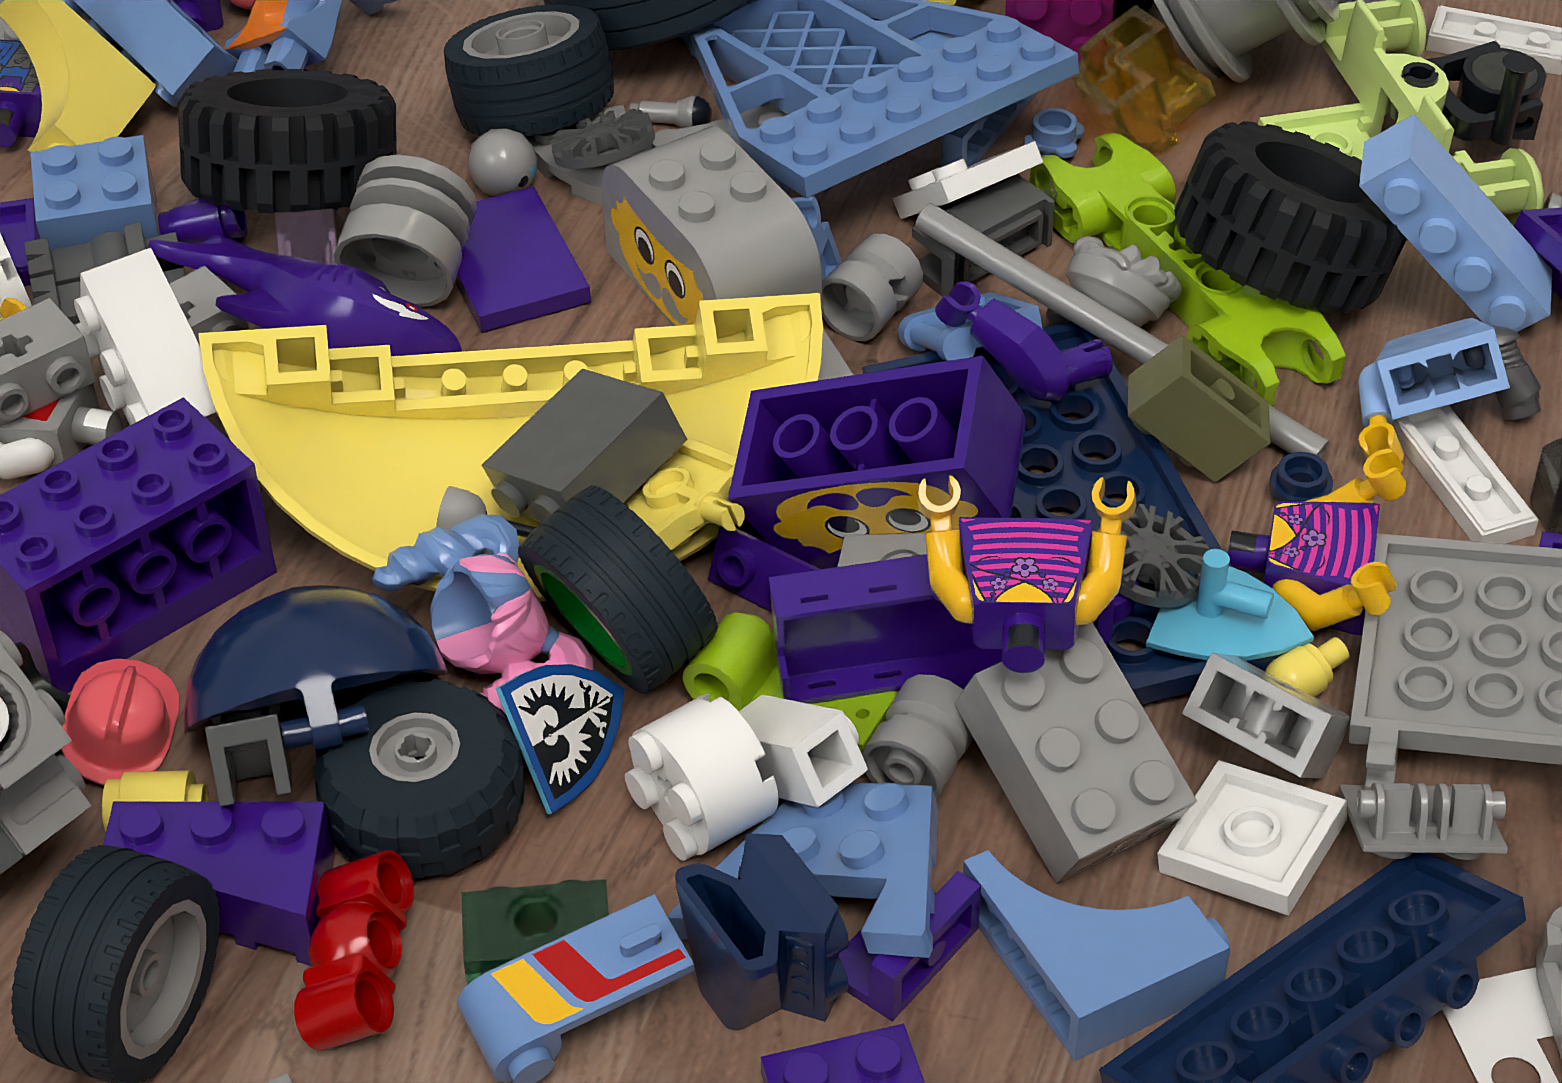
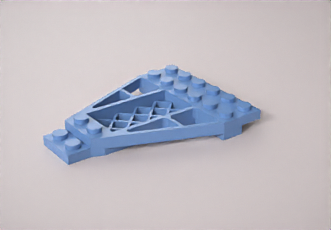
[678,0,1079,198]

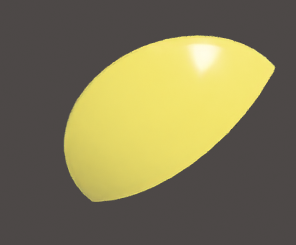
[198,293,823,601]

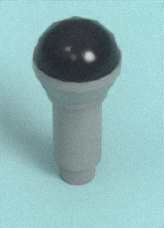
[629,95,712,128]

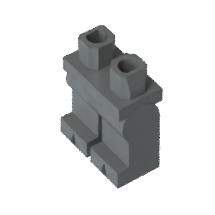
[24,222,185,325]

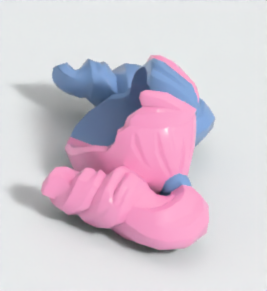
[372,514,594,714]

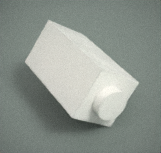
[739,695,868,808]

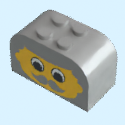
[602,126,822,326]

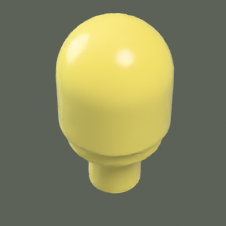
[1265,637,1350,697]

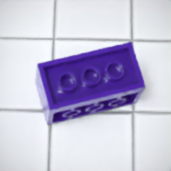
[0,397,277,694]

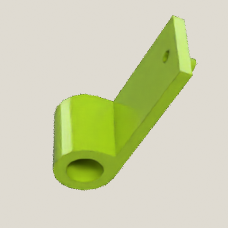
[683,612,898,754]

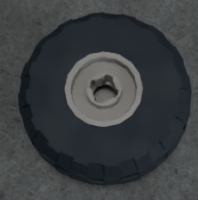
[313,679,525,879]

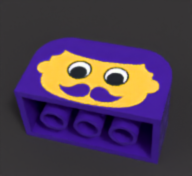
[728,356,1026,569]

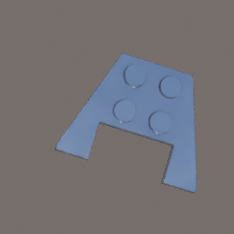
[668,782,939,958]

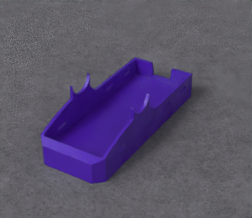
[768,554,1114,704]

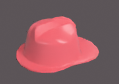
[61,659,179,786]

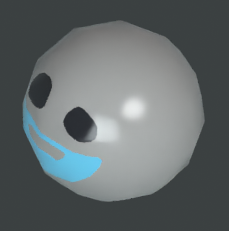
[467,128,538,197]

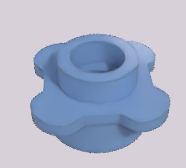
[1024,108,1085,158]

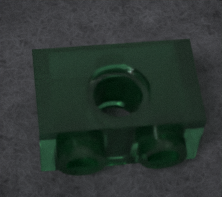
[461,879,609,985]

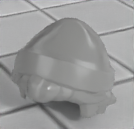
[1066,236,1182,327]

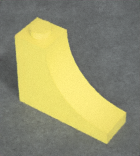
[0,0,157,152]

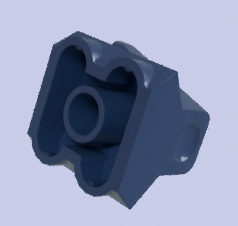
[675,833,849,1030]

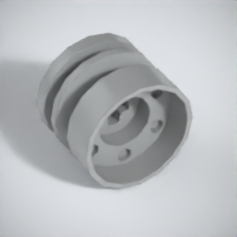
[333,154,477,307]

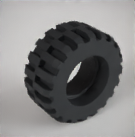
[178,69,397,214]
[1174,121,1407,313]

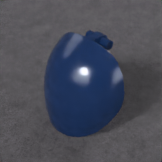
[184,585,450,750]

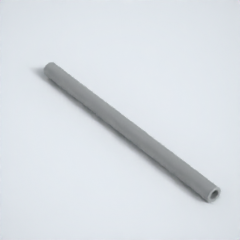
[915,203,1330,459]

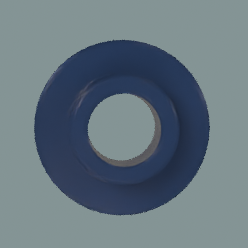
[1269,452,1333,502]

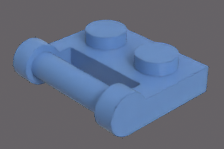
[898,292,1043,361]

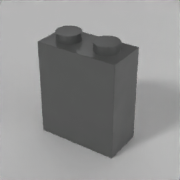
[481,369,688,523]

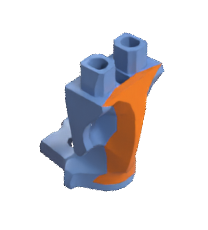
[225,0,398,73]

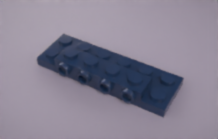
[1099,853,1526,1083]

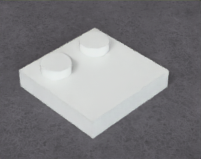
[892,141,1043,219]
[1157,760,1347,916]

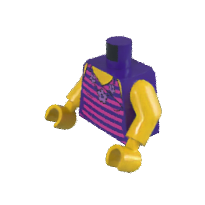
[1228,449,1406,636]
[917,475,1136,673]

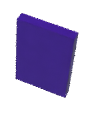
[455,186,591,332]

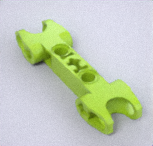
[1029,133,1346,406]

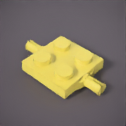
[624,436,745,551]

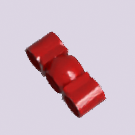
[294,850,414,1051]

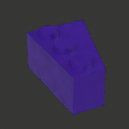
[103,801,335,966]

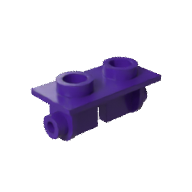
[708,526,821,612]

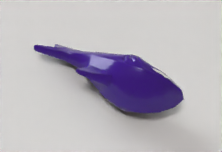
[148,234,462,356]

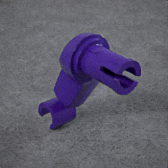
[935,282,1113,401]

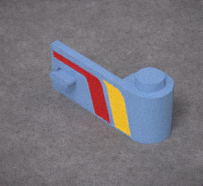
[457,894,695,1083]

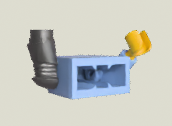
[1358,318,1541,462]

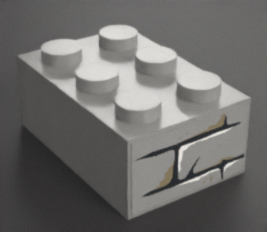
[954,623,1197,884]

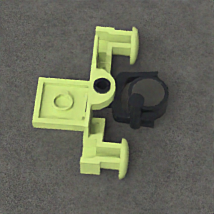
[1258,0,1547,226]

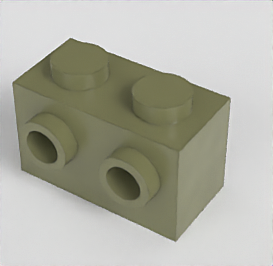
[1128,335,1270,482]

